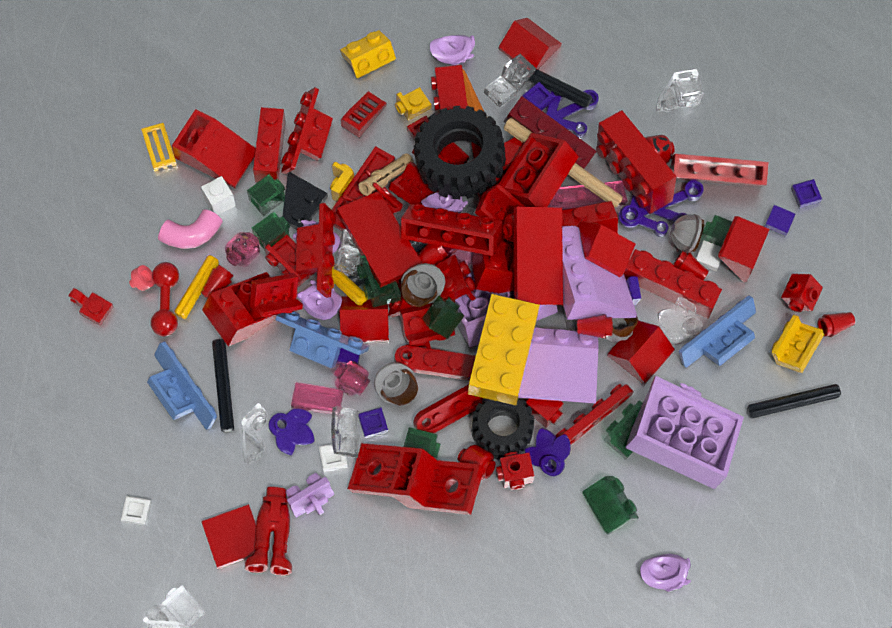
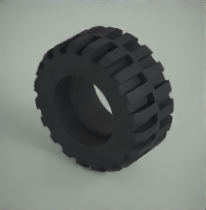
[414,106,506,200]

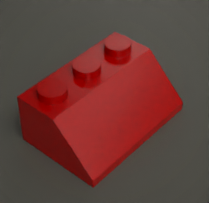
[499,132,579,207]

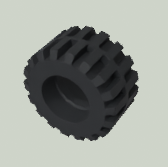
[472,398,534,459]

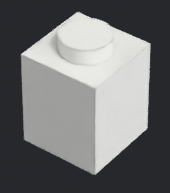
[201,176,235,215]

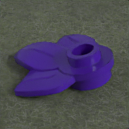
[268,409,315,456]
[525,428,571,476]

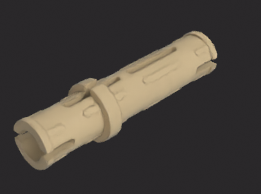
[359,153,414,196]

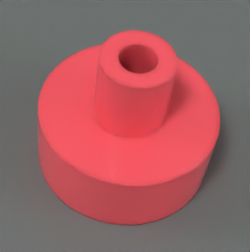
[129,265,155,291]

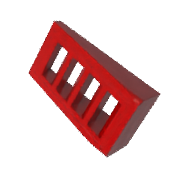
[341,91,387,138]

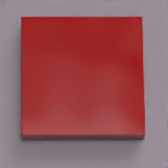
[201,504,256,569]

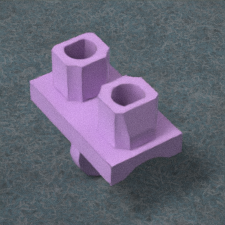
[286,473,334,518]

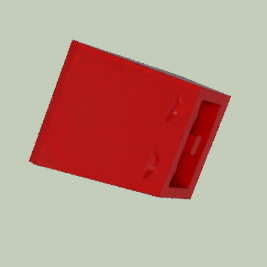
[172,109,256,188]
[471,241,514,294]
[202,272,278,347]

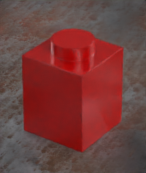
[526,398,564,428]

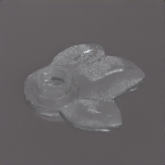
[657,297,703,345]

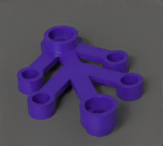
[546,90,599,138]
[618,180,704,237]

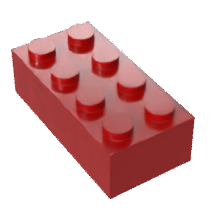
[596,110,677,214]

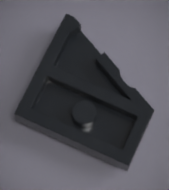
[282,172,328,230]

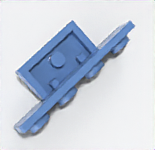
[679,295,756,368]
[275,311,370,368]
[147,341,217,430]

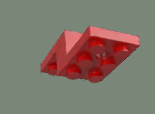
[348,443,484,515]

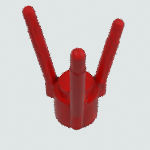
[342,169,403,216]

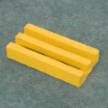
[141,123,177,172]

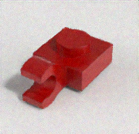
[68,288,113,326]

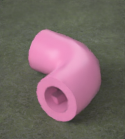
[158,209,223,249]

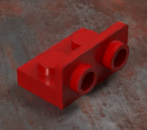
[400,301,455,346]

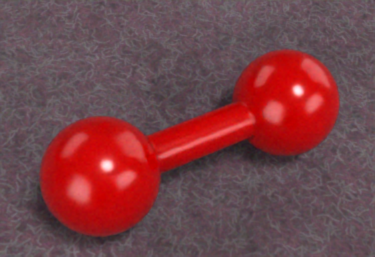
[150,262,179,337]

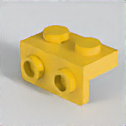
[340,30,396,78]
[772,315,824,373]

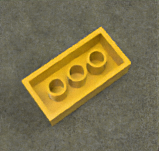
[468,294,540,405]

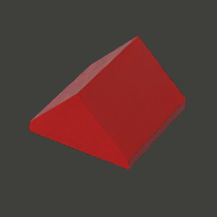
[498,18,562,70]
[718,216,770,282]
[578,222,636,277]
[340,295,389,342]
[607,320,675,385]

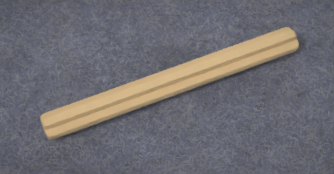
[504,118,623,207]

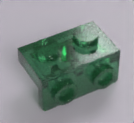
[356,255,401,307]
[604,400,643,460]
[582,476,639,535]

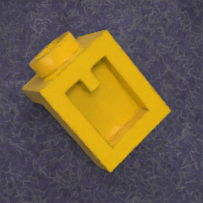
[395,87,432,121]
[330,162,354,202]

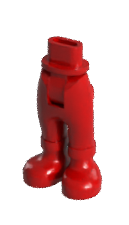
[245,487,292,576]

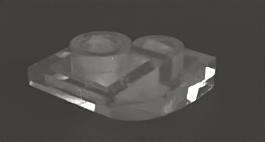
[333,229,362,277]
[331,406,361,458]

